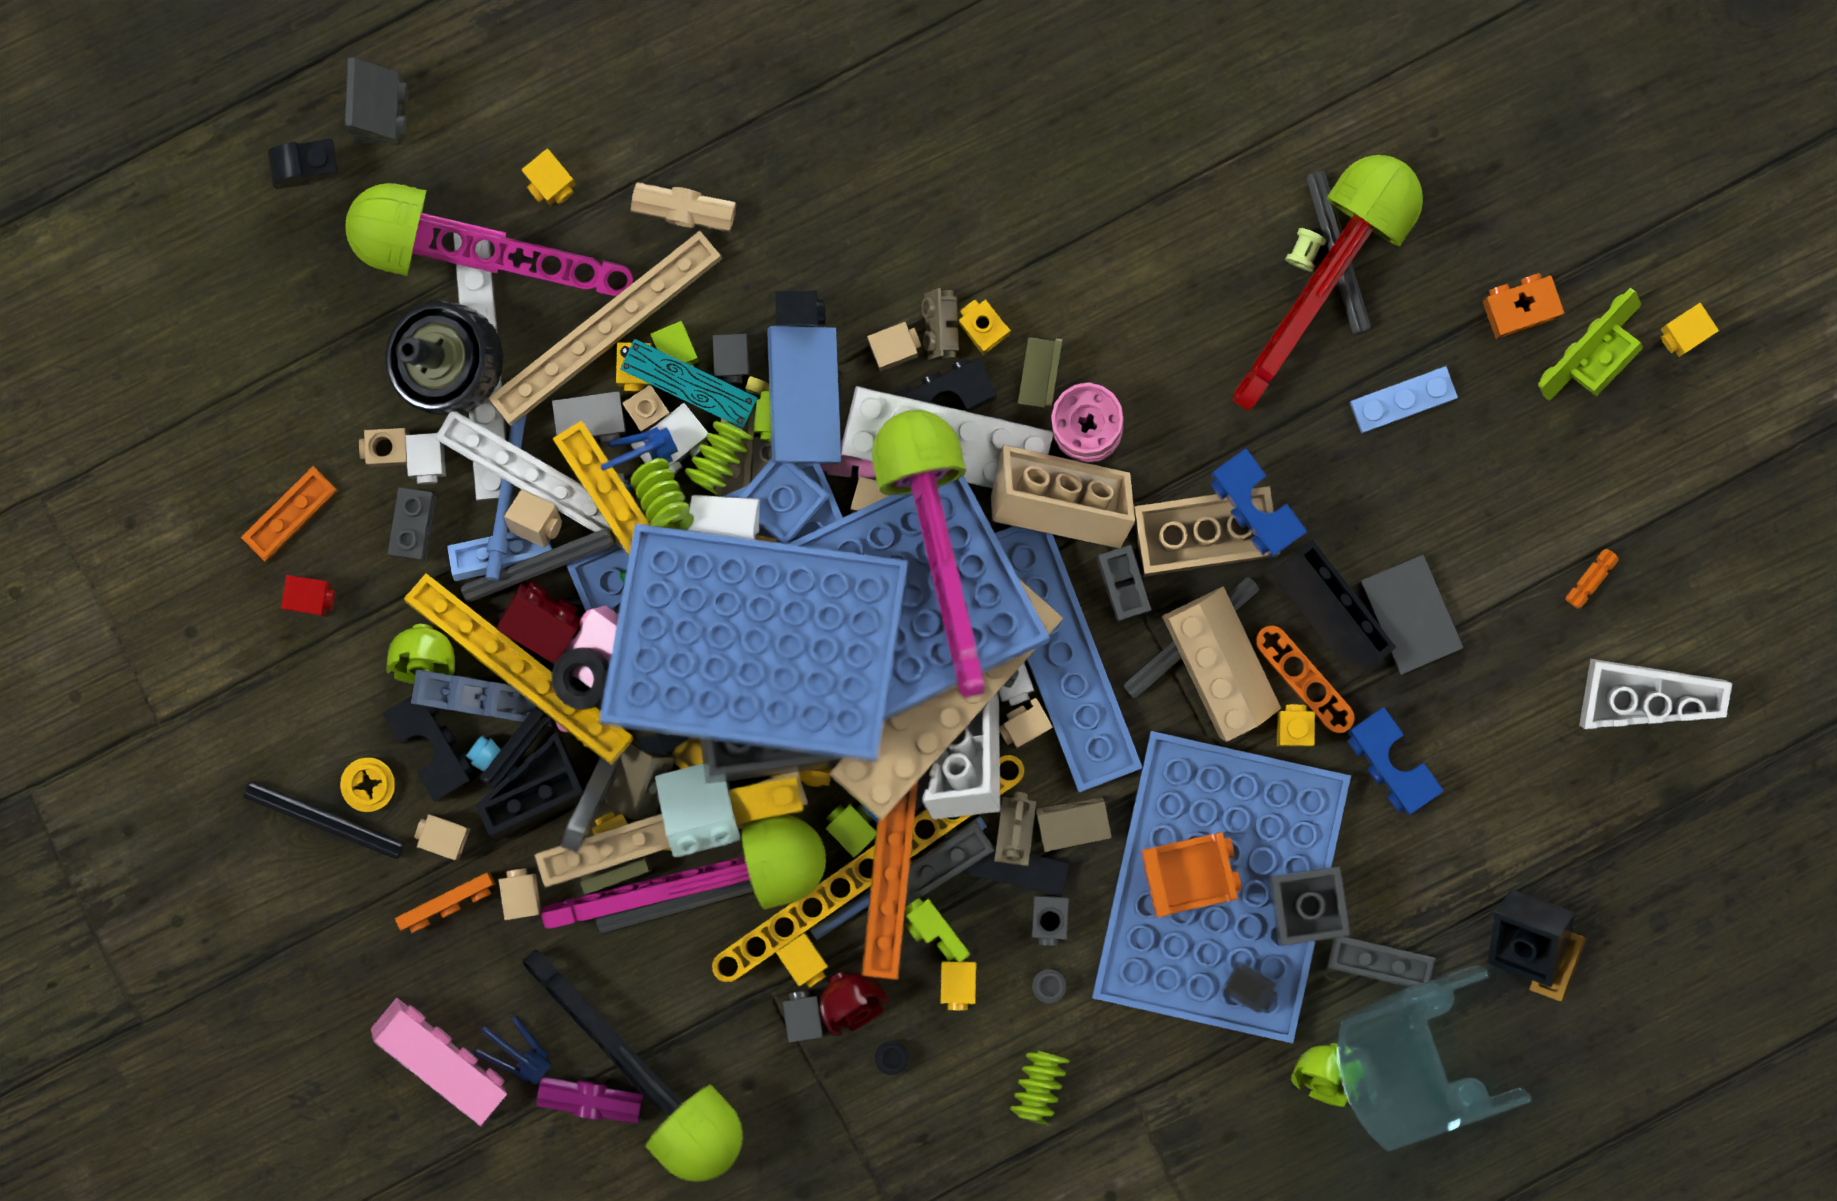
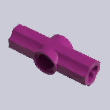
[536,1077,643,1124]

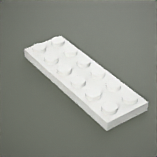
[841,386,1054,488]

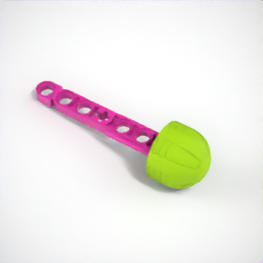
[346,183,633,296]
[872,410,984,698]
[540,815,826,928]

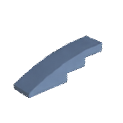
[411,670,552,727]

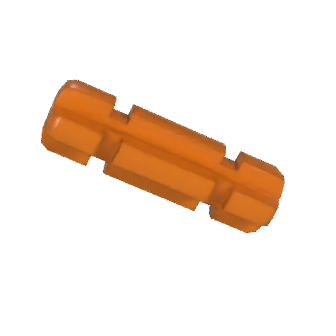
[1566,549,1619,609]

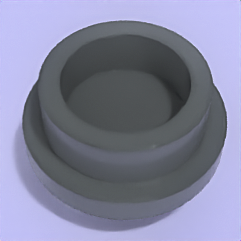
[1032,969,1066,1003]

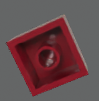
[496,581,581,664]

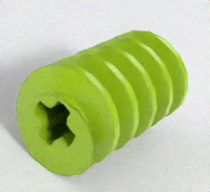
[685,421,754,496]
[631,458,694,531]
[1010,1050,1070,1126]

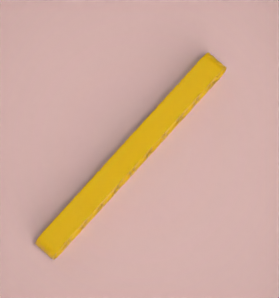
[712,755,1024,982]

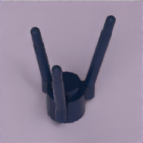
[474,1016,552,1085]

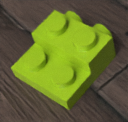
[904,898,970,963]

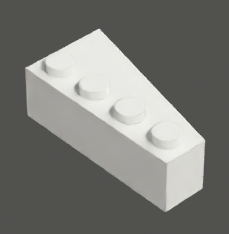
[1579,659,1732,729]

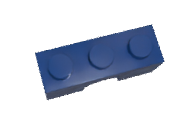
[1210,448,1307,558]
[1347,707,1443,815]

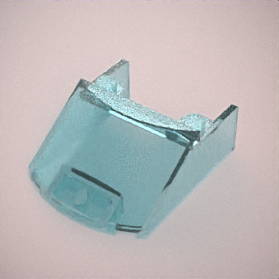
[1338,965,1532,1151]

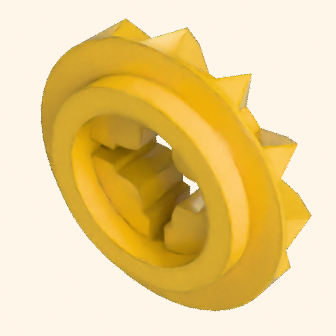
[340,758,395,812]

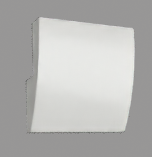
[687,495,760,540]

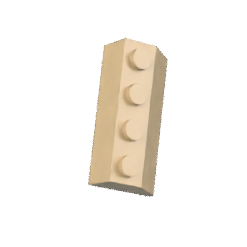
[991,445,1135,548]
[1162,586,1281,742]

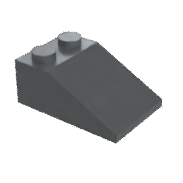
[345,58,408,146]

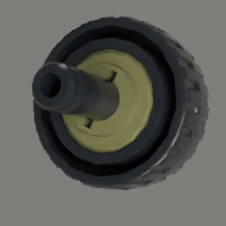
[385,301,504,415]

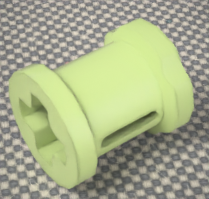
[1285,228,1327,271]

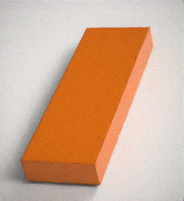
[241,466,338,562]

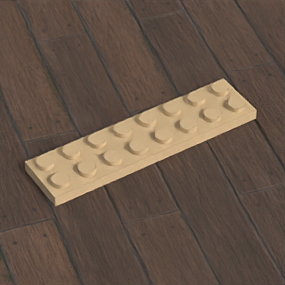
[830,578,1063,821]

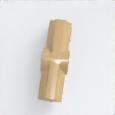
[631,182,736,232]

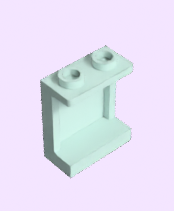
[655,763,740,857]

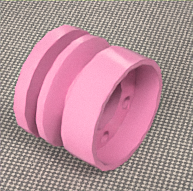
[1051,383,1123,463]

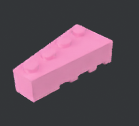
[371,998,507,1126]

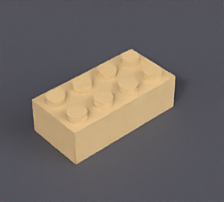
[1134,486,1280,577]

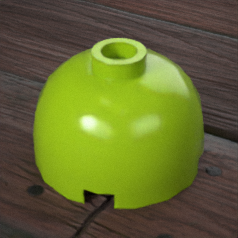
[386,624,455,684]
[1291,1043,1362,1107]

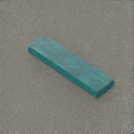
[620,338,757,428]

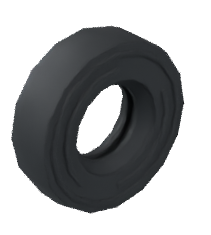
[552,648,610,709]

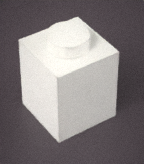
[405,433,446,484]

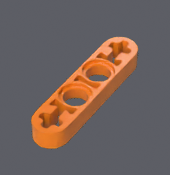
[1255,626,1355,733]

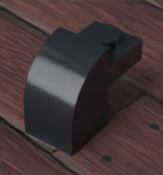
[268,138,339,189]

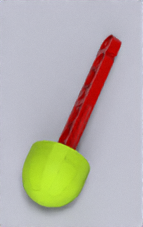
[1232,155,1423,411]

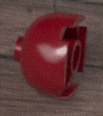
[819,971,890,1036]

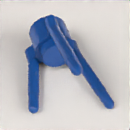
[601,427,679,493]

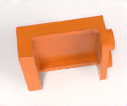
[1140,832,1242,918]

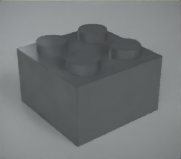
[1268,867,1350,945]

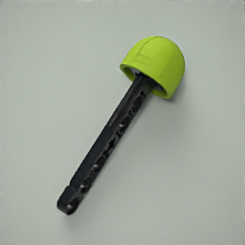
[522,949,742,1182]

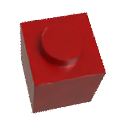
[281,575,336,617]

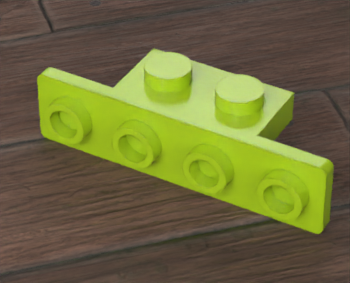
[1538,288,1643,401]

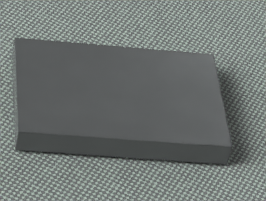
[1360,555,1463,675]

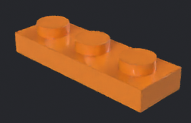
[395,872,496,933]

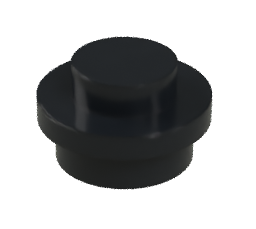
[875,1041,909,1075]

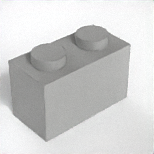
[552,391,627,444]

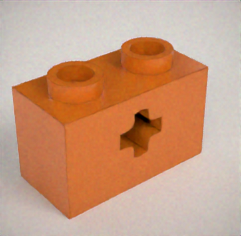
[1483,273,1565,339]

